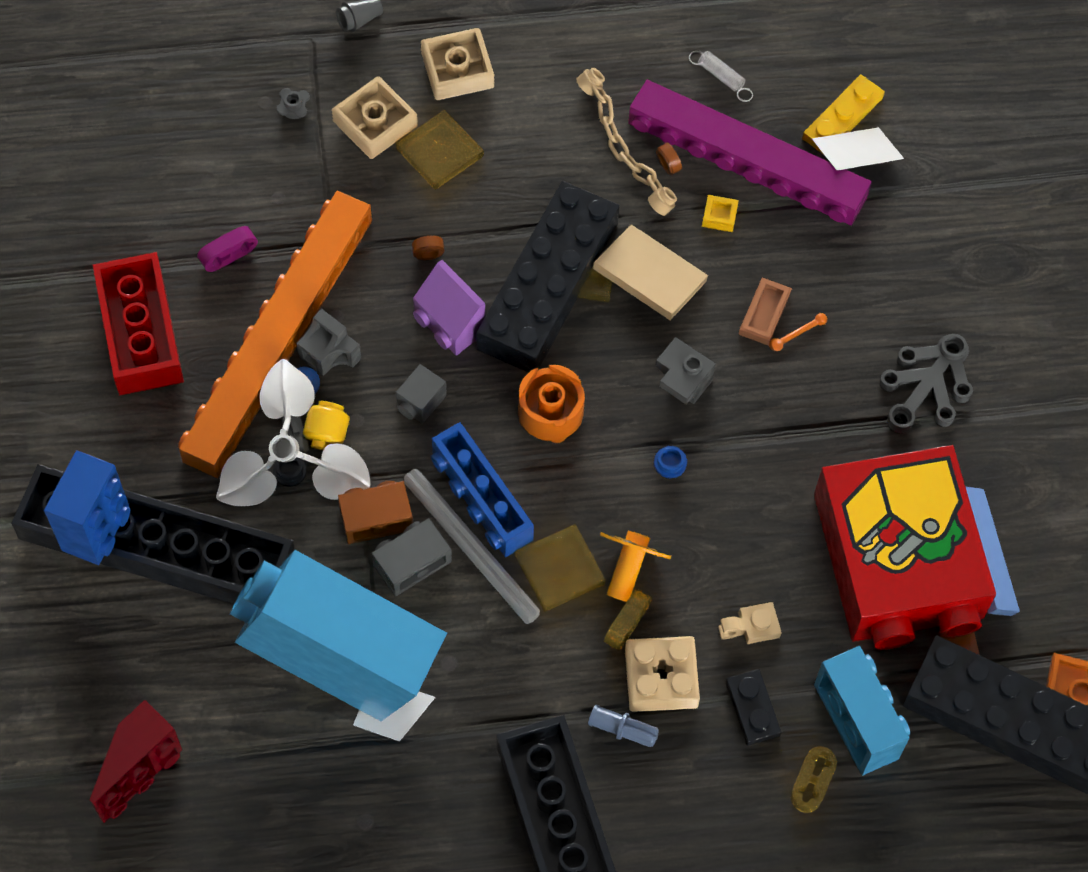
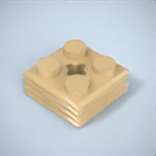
[421,28,494,100]
[332,77,418,159]
[625,636,700,712]

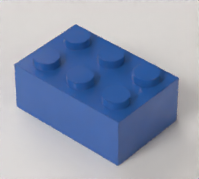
[44,450,131,565]

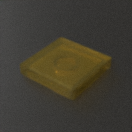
[396,110,484,190]
[515,524,606,612]

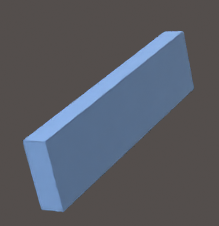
[965,486,1020,616]

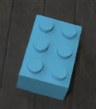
[814,646,910,776]

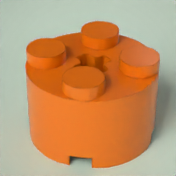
[518,365,585,443]

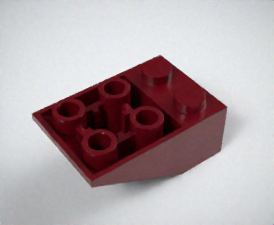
[90,700,183,823]

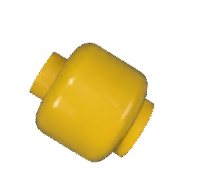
[303,400,350,451]

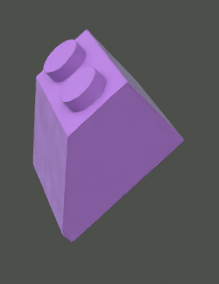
[413,260,485,356]

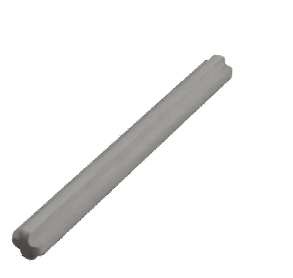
[404,469,540,624]

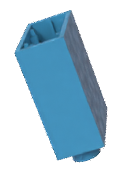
[230,550,447,722]

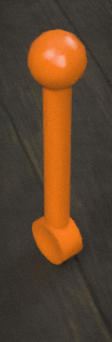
[769,313,827,351]

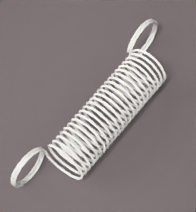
[689,51,753,102]

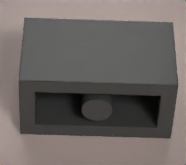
[372,518,452,597]

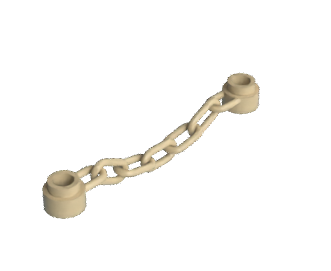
[577,68,677,216]

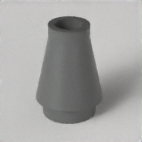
[336,0,383,32]

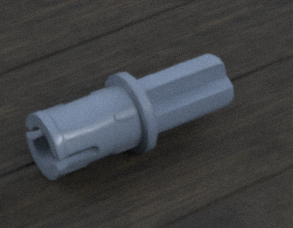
[588,704,659,747]

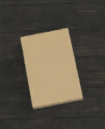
[593,224,708,320]

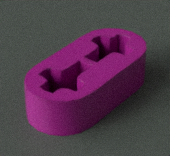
[197,226,258,272]

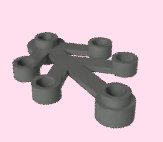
[879,334,973,433]

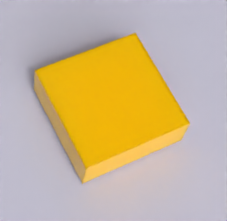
[702,195,739,232]

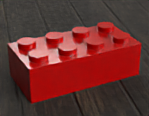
[93,252,184,396]

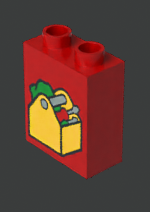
[814,445,996,650]

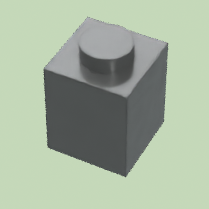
[396,364,447,424]

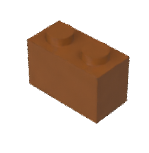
[338,481,413,545]

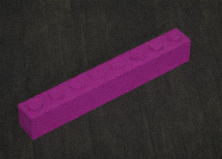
[628,79,872,226]

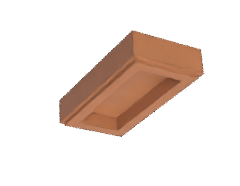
[739,277,792,346]

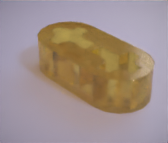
[604,589,652,651]
[791,746,837,813]

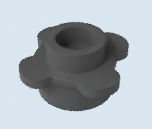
[277,88,310,119]

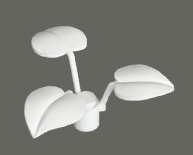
[216,359,371,506]

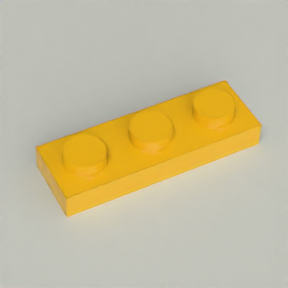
[802,74,885,155]

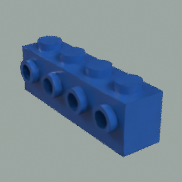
[430,422,534,558]

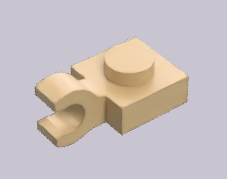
[718,602,782,644]

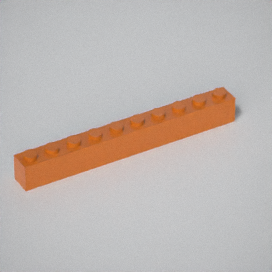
[178,191,372,479]

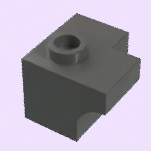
[297,309,361,376]
[656,337,716,404]

